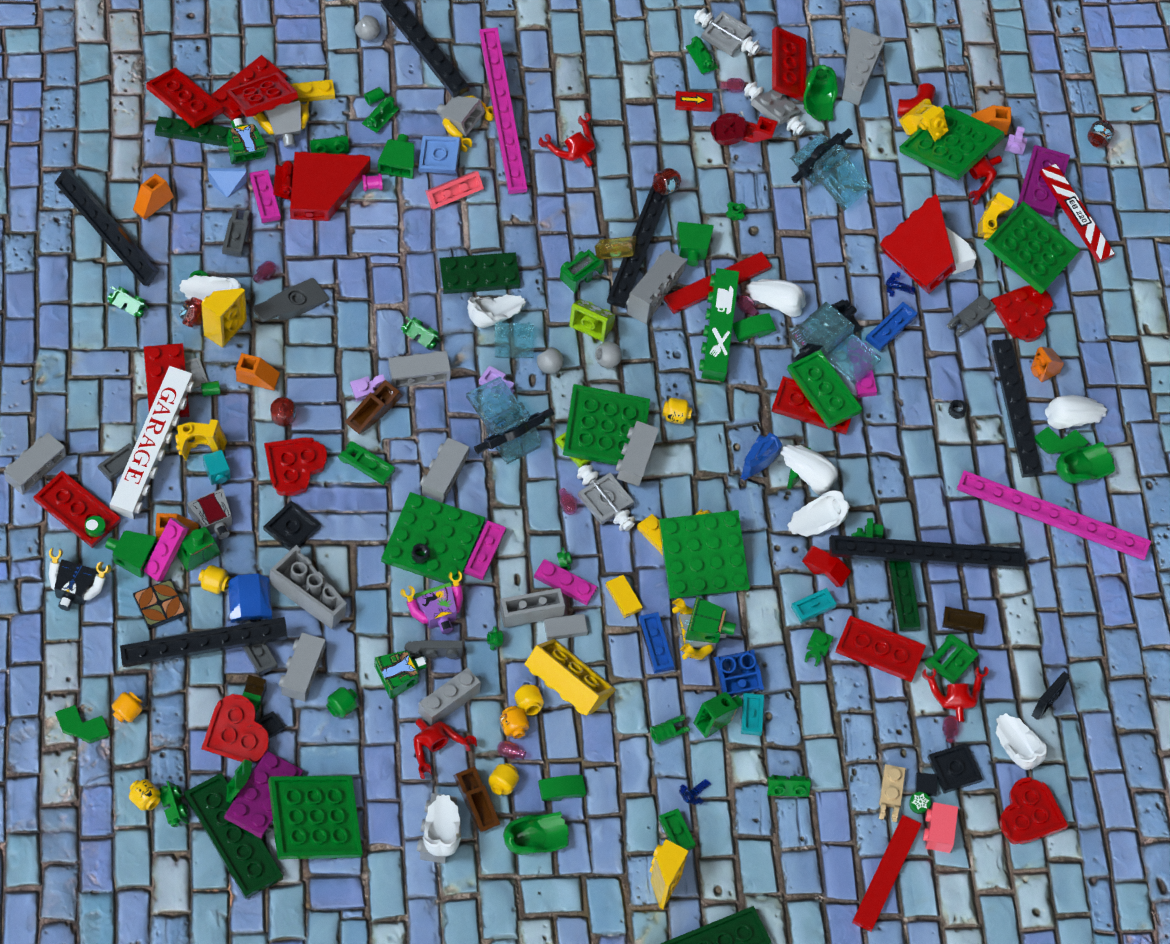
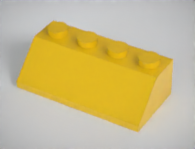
[524,639,616,716]

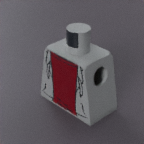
[187,488,232,539]

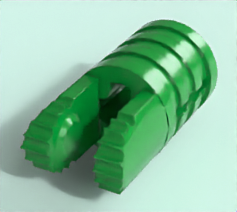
[650,714,690,744]

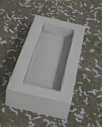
[544,614,588,641]

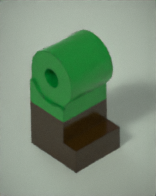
[242,675,267,714]

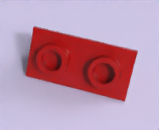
[273,161,293,201]

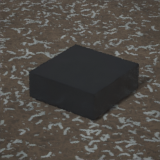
[255,711,284,739]
[915,773,937,796]

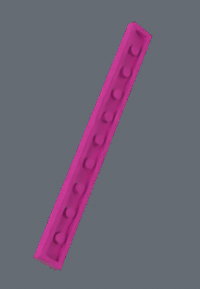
[479,27,527,194]
[956,470,1151,560]

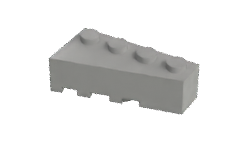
[842,27,885,106]
[626,249,686,325]
[269,545,347,629]

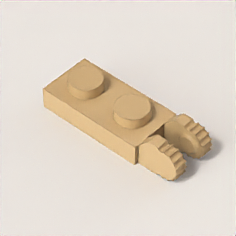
[879,764,906,822]

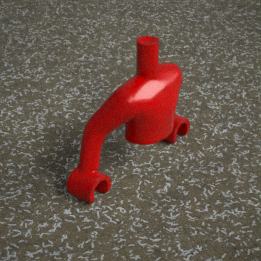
[538,112,596,168]
[968,155,1002,205]
[922,666,989,722]
[413,718,477,779]

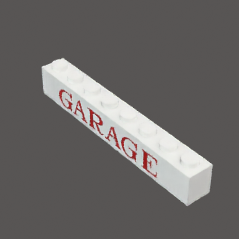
[110,366,195,520]

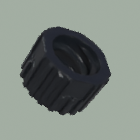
[948,400,967,419]
[412,543,430,564]

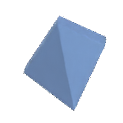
[208,168,247,198]

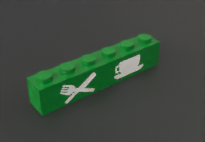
[698,268,739,382]

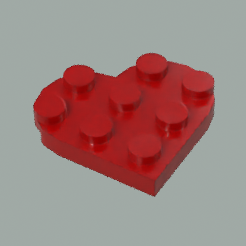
[991,285,1053,343]
[264,437,327,496]
[201,694,270,762]
[999,777,1068,845]

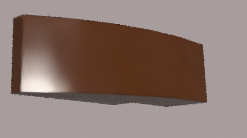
[345,380,403,435]
[453,766,500,833]

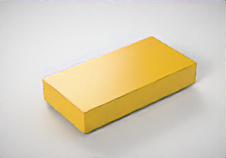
[605,575,643,618]

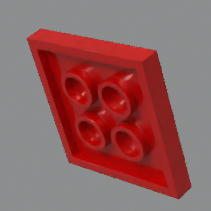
[226,72,298,117]

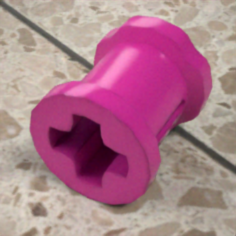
[362,173,383,191]

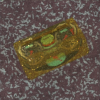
[595,236,636,260]

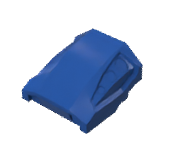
[741,432,782,480]
[228,573,272,623]
[713,650,764,696]

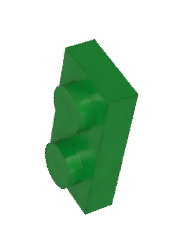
[658,808,696,850]

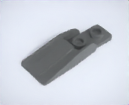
[253,278,329,322]

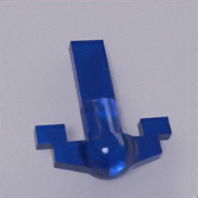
[886,271,916,297]
[679,779,711,805]

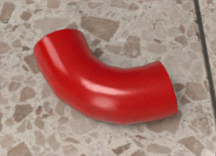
[897,83,936,117]

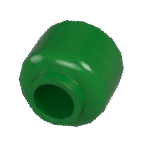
[326,687,358,718]

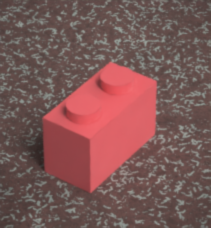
[923,802,958,853]

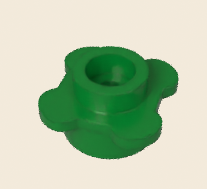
[726,202,746,220]
[557,547,573,570]
[487,626,503,650]

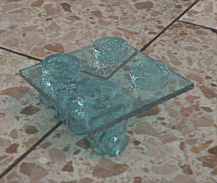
[494,322,534,358]

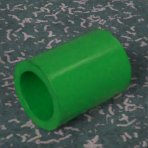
[364,87,385,106]
[201,381,221,397]

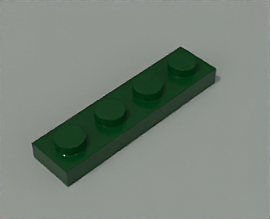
[155,116,230,147]
[888,561,921,631]

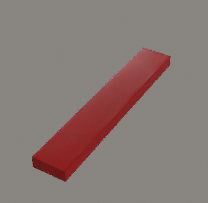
[664,252,772,314]
[852,815,922,932]

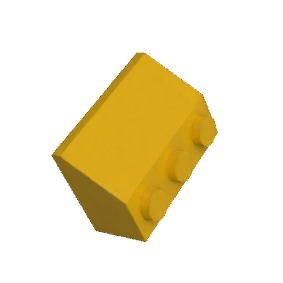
[201,288,247,348]
[649,839,689,910]

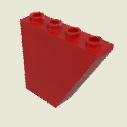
[290,152,370,221]
[880,194,956,294]

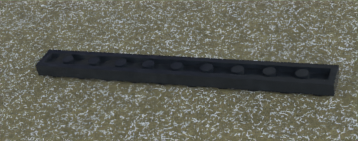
[829,535,1025,570]

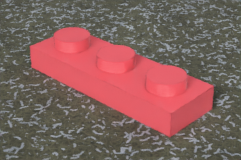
[425,170,484,209]

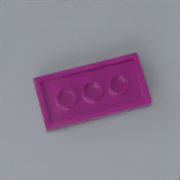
[1016,145,1070,217]
[224,751,303,838]

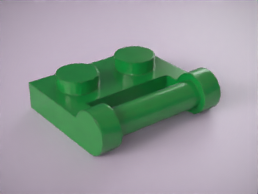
[924,634,979,684]

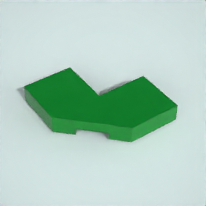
[1034,427,1089,454]
[55,705,110,743]

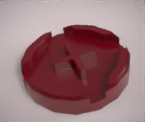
[710,113,748,145]

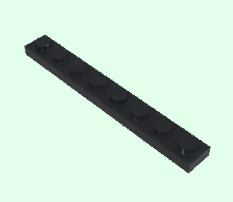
[380,0,470,98]
[55,168,159,286]
[607,180,669,308]
[991,339,1042,478]
[120,617,288,667]

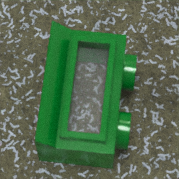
[560,249,605,293]

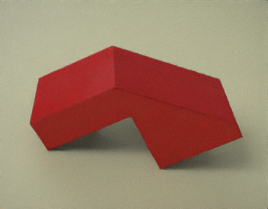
[743,116,778,143]
[802,546,851,587]

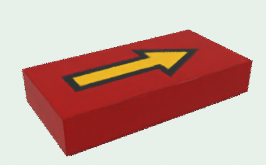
[675,91,713,112]

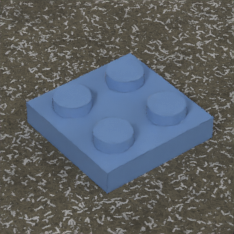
[418,136,461,174]

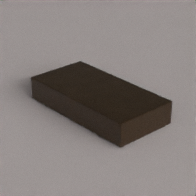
[942,606,985,635]

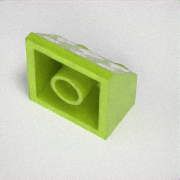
[569,299,615,342]

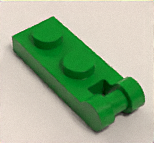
[338,441,395,486]

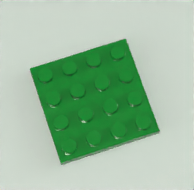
[899,105,1005,180]
[984,201,1080,294]
[562,384,650,466]
[381,492,485,585]
[658,510,750,600]
[268,776,363,860]

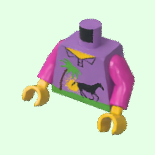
[400,571,463,634]

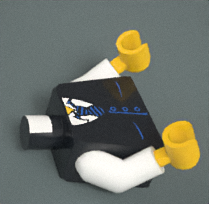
[49,548,111,611]

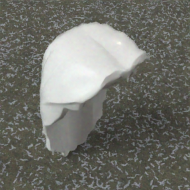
[179,275,241,306]
[745,279,806,317]
[467,294,526,328]
[1045,395,1107,429]
[781,445,838,496]
[787,490,849,537]
[996,713,1047,770]
[423,794,461,856]

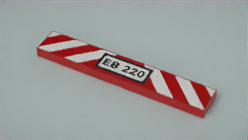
[1039,164,1115,263]

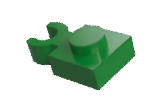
[804,629,834,667]

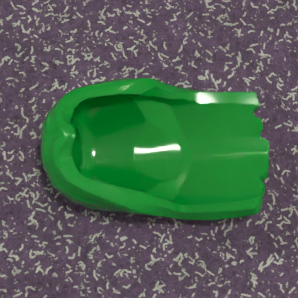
[803,65,838,122]
[1055,441,1115,484]
[503,811,569,855]

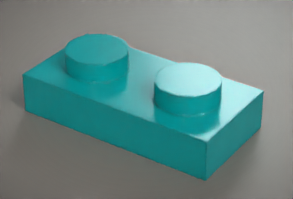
[791,588,837,623]
[741,693,764,736]

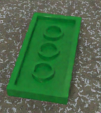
[787,350,862,429]

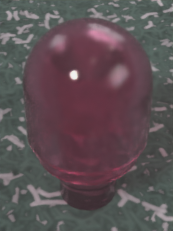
[719,78,745,93]
[252,261,277,283]
[736,295,759,316]
[558,488,578,515]
[942,715,959,743]
[497,740,526,760]

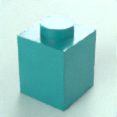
[203,450,230,485]

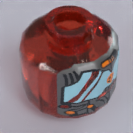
[1087,120,1115,148]
[652,168,681,195]
[179,297,203,327]
[270,397,296,427]

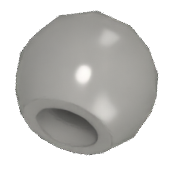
[355,15,380,41]
[595,341,622,368]
[536,347,564,374]

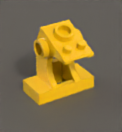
[899,99,949,141]
[978,192,1015,240]
[175,419,227,461]

